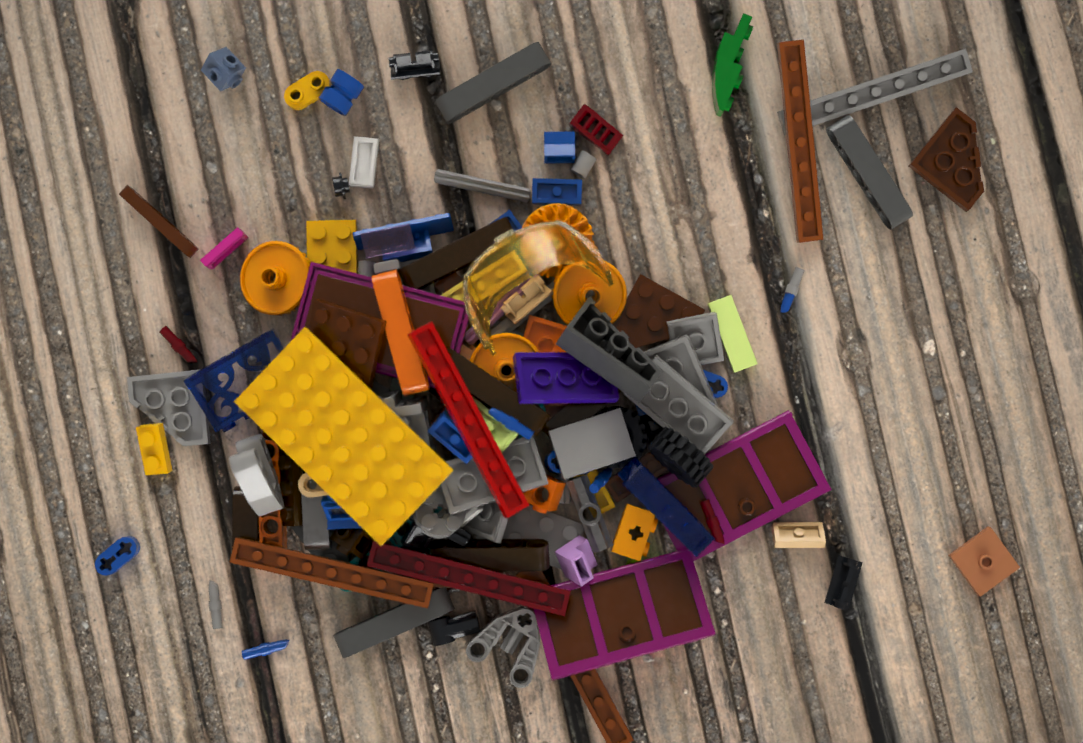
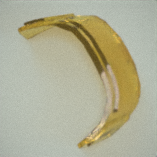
[463,220,613,356]

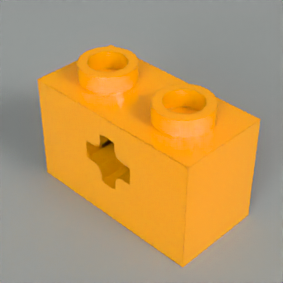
[610,503,658,561]

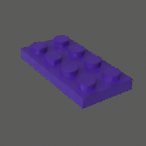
[513,352,619,404]

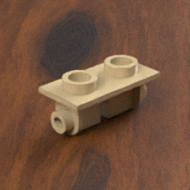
[500,275,553,325]

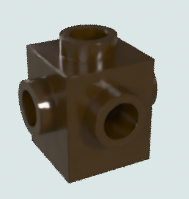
[330,528,375,560]

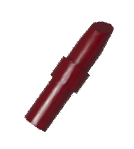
[159,326,197,363]
[700,499,725,544]

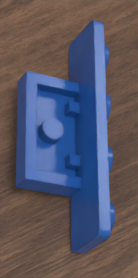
[353,213,454,262]

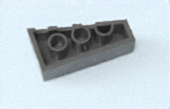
[556,296,662,403]

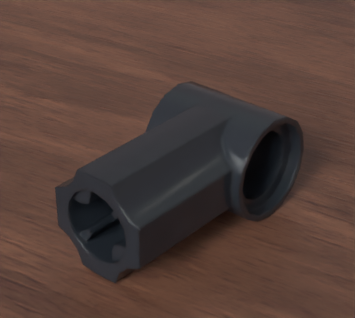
[428,610,481,646]

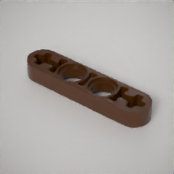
[119,185,199,258]

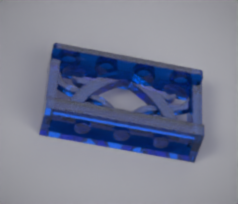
[184,328,285,433]
[618,458,715,557]

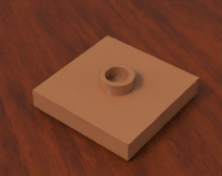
[948,526,1020,597]

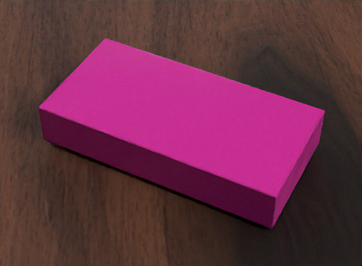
[200,227,248,270]

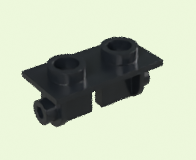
[388,50,440,80]
[824,555,863,610]

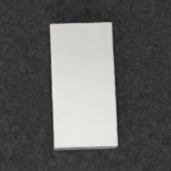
[349,136,379,189]

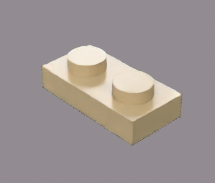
[772,522,826,548]

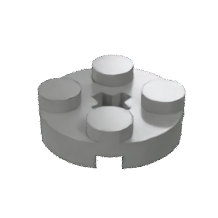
[413,486,465,538]

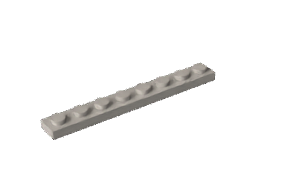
[777,49,973,136]

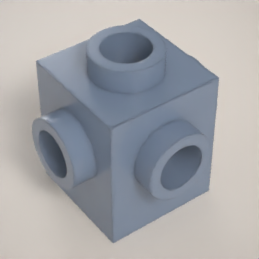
[201,47,246,91]

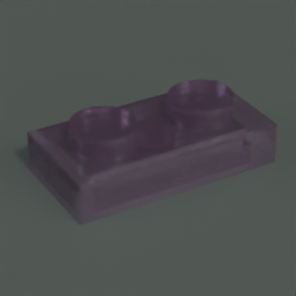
[360,223,415,258]

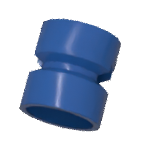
[319,69,364,116]

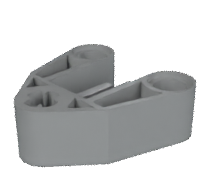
[229,433,284,517]
[466,606,540,688]

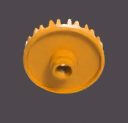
[519,203,594,279]
[240,241,310,316]
[551,257,627,325]
[470,333,539,392]

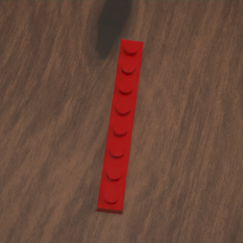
[407,321,529,518]

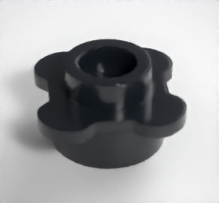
[332,172,350,199]

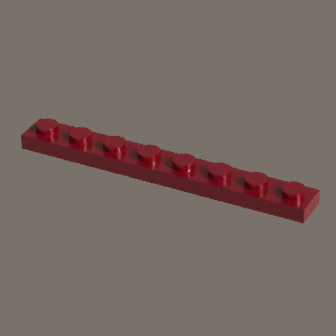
[367,541,571,616]

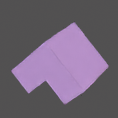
[555,535,598,586]

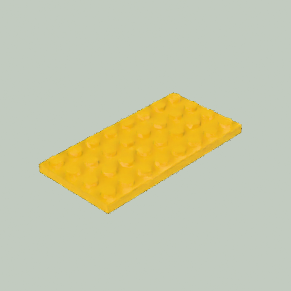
[234,327,454,546]

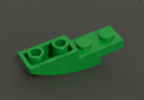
[712,13,754,117]

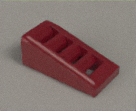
[569,104,623,156]

